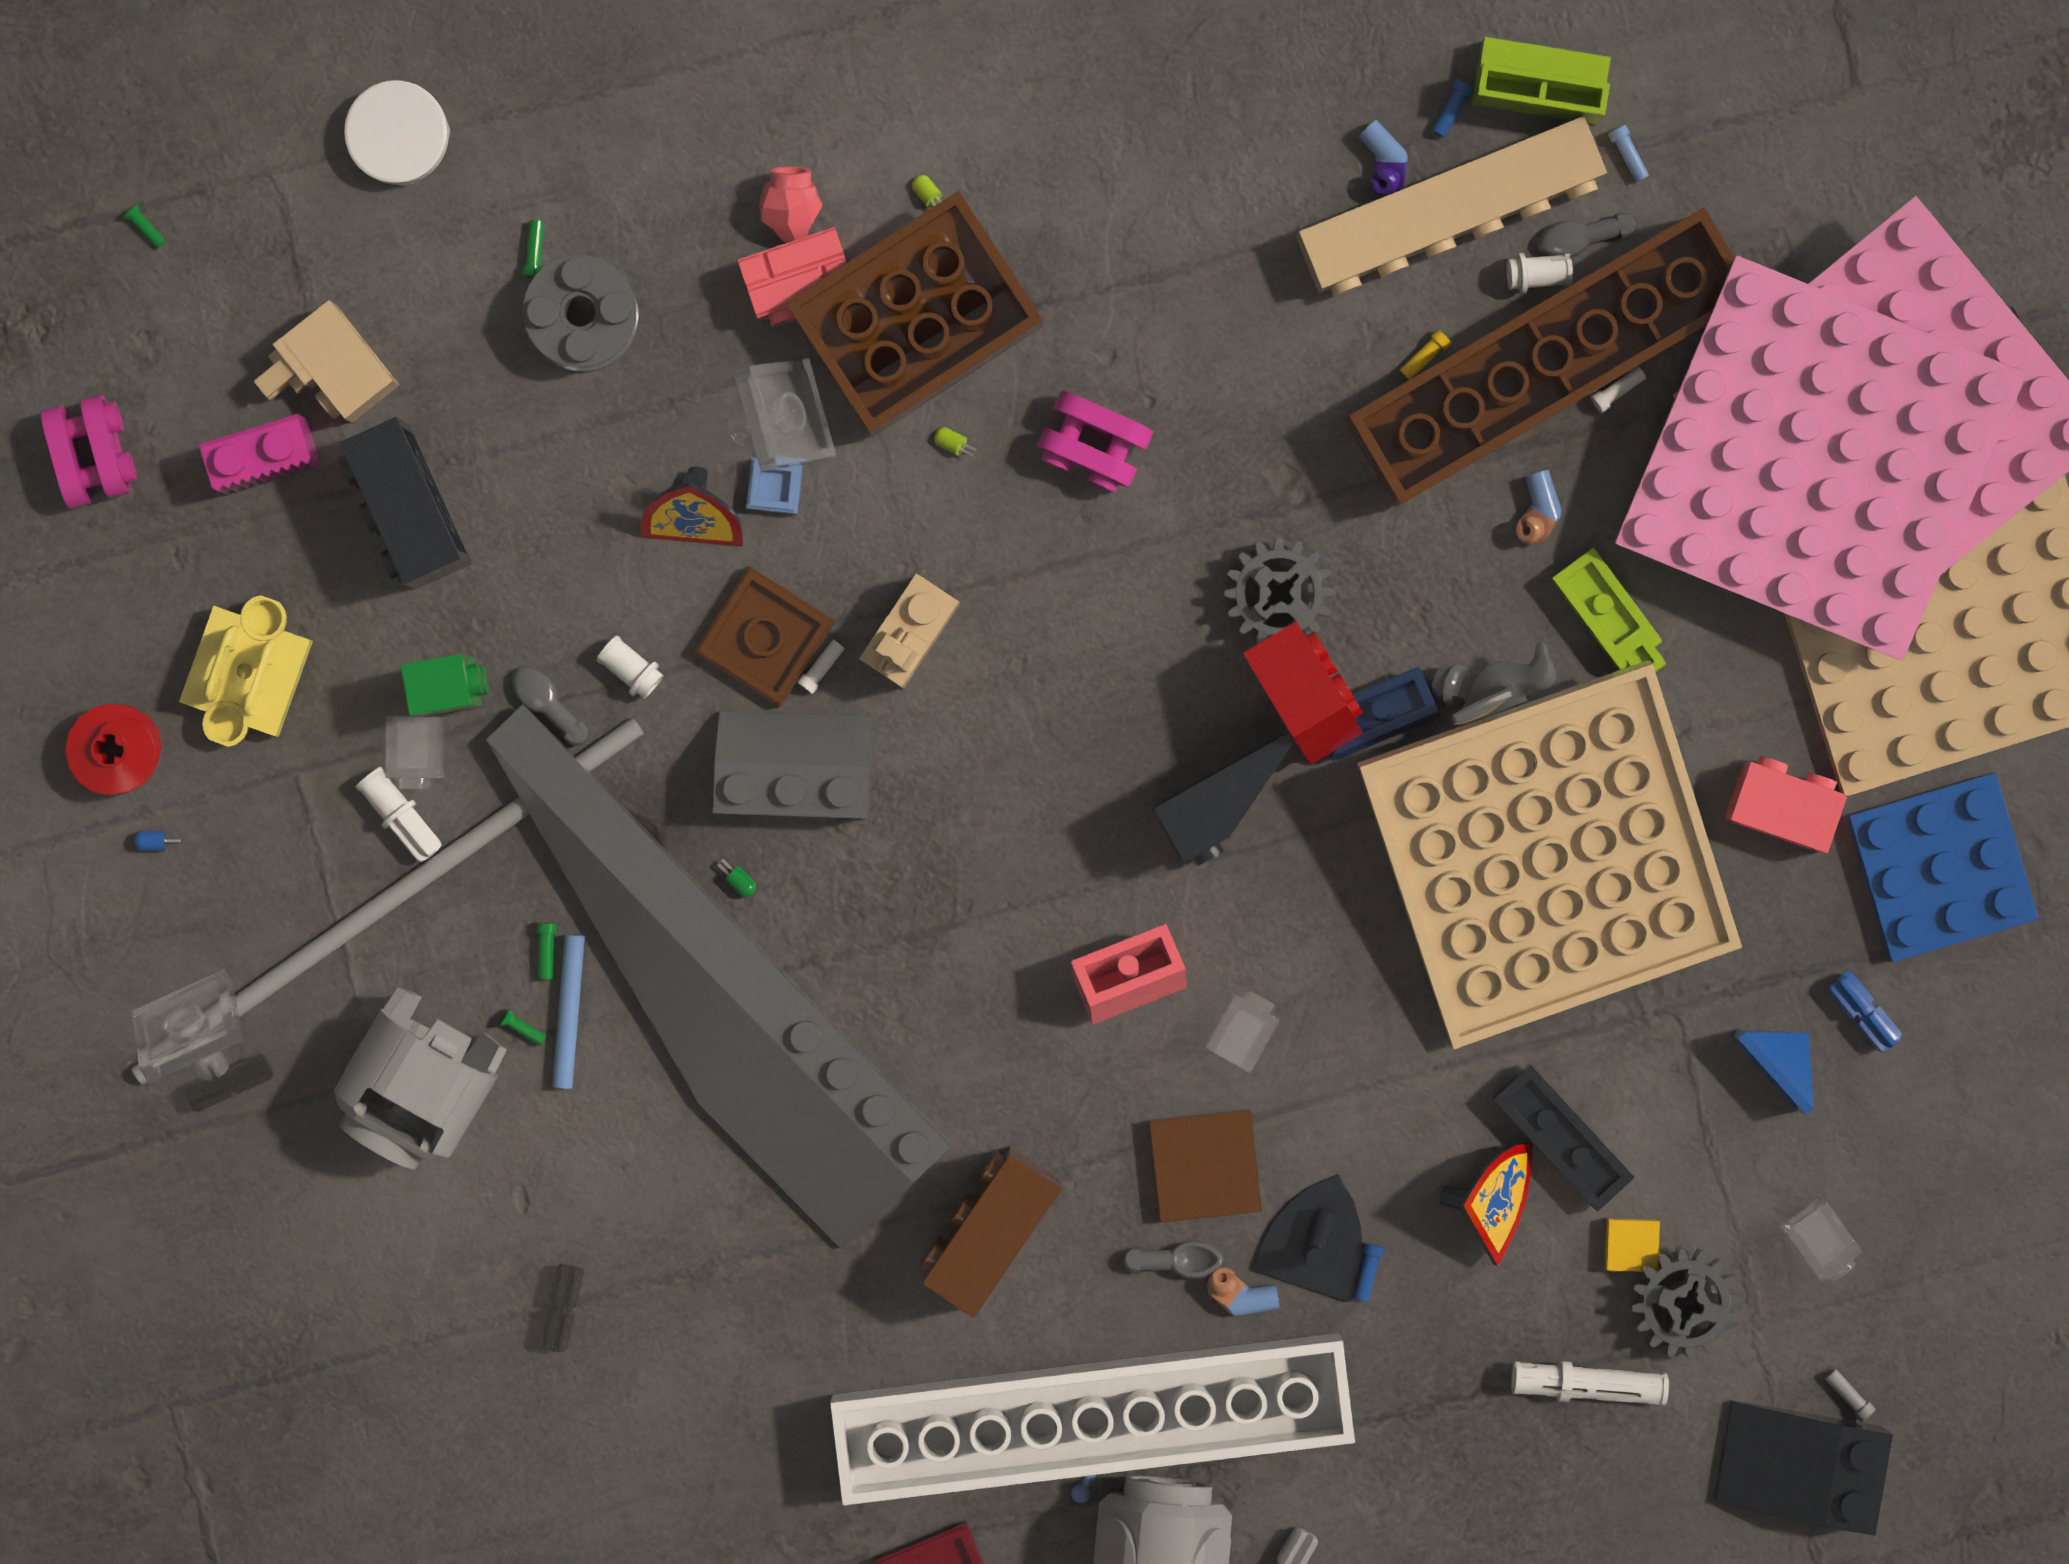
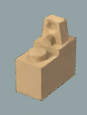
[254,300,399,423]
[859,573,960,689]

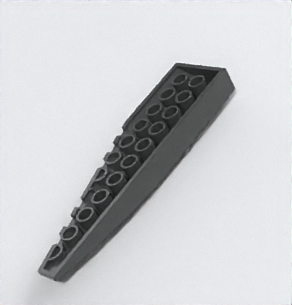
[486,704,950,1249]

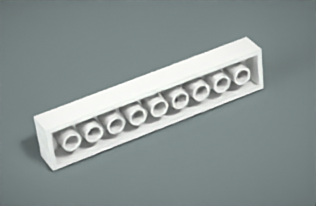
[831,1333,1355,1505]

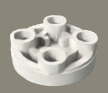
[344,80,450,186]

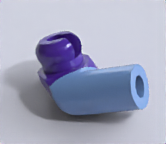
[1358,120,1408,197]

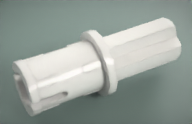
[356,767,442,862]

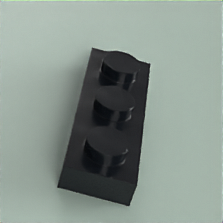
[1492,1064,1635,1212]

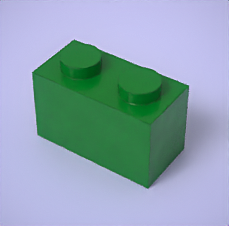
[401,654,489,717]

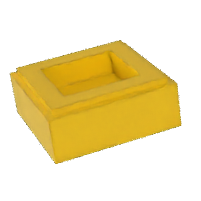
[1605,1218,1660,1272]

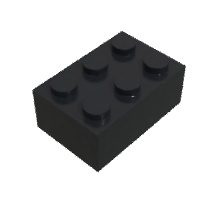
[337,417,472,589]

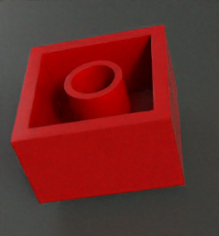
[1243,621,1363,765]

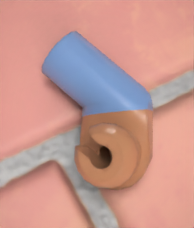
[1515,470,1562,545]
[1207,1267,1280,1316]

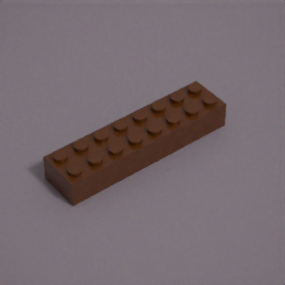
[1344,207,1734,508]

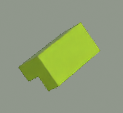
[1472,37,1611,125]

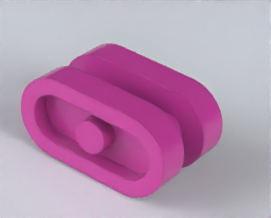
[1036,390,1154,493]
[41,394,137,509]

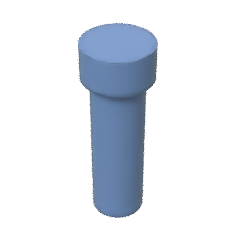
[1608,125,1649,182]

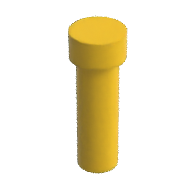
[1400,329,1452,380]

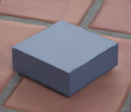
[746,457,803,515]

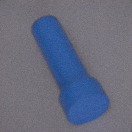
[1432,79,1474,138]
[1354,1242,1385,1301]

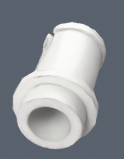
[1506,253,1573,294]
[596,635,664,699]

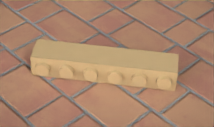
[1296,116,1607,297]

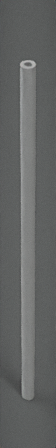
[131,717,644,1084]

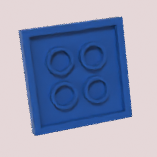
[1846,773,2039,962]

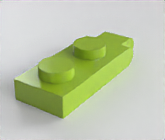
[1551,548,1666,672]

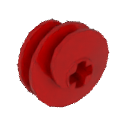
[65,703,162,795]

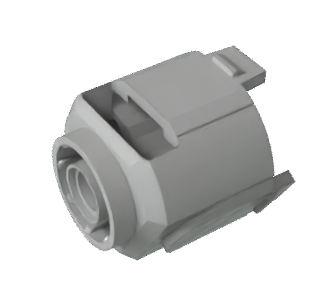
[334,987,507,1170]
[1093,1476,1232,1564]

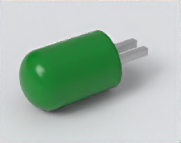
[717,859,757,898]

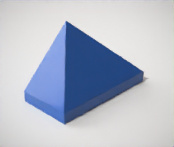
[1730,1029,1814,1115]

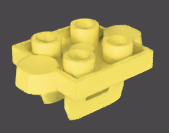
[179,595,313,747]

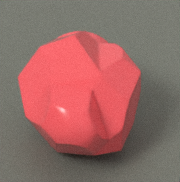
[759,166,822,243]

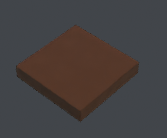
[694,566,836,707]
[1149,1109,1262,1223]

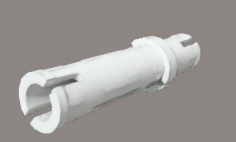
[1511,1361,1669,1406]

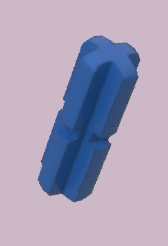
[1828,971,1902,1053]

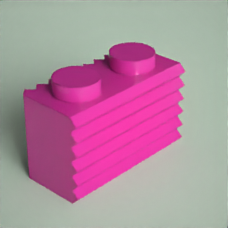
[199,414,320,495]

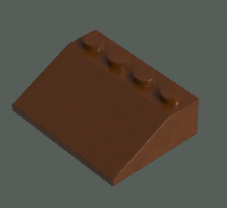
[786,190,1043,438]

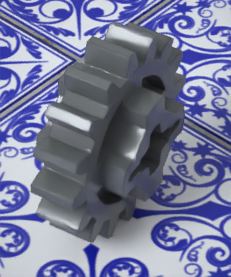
[1223,537,1335,645]
[1628,1246,1742,1359]

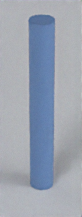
[552,934,585,1089]

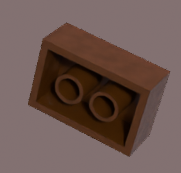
[920,1147,1062,1318]

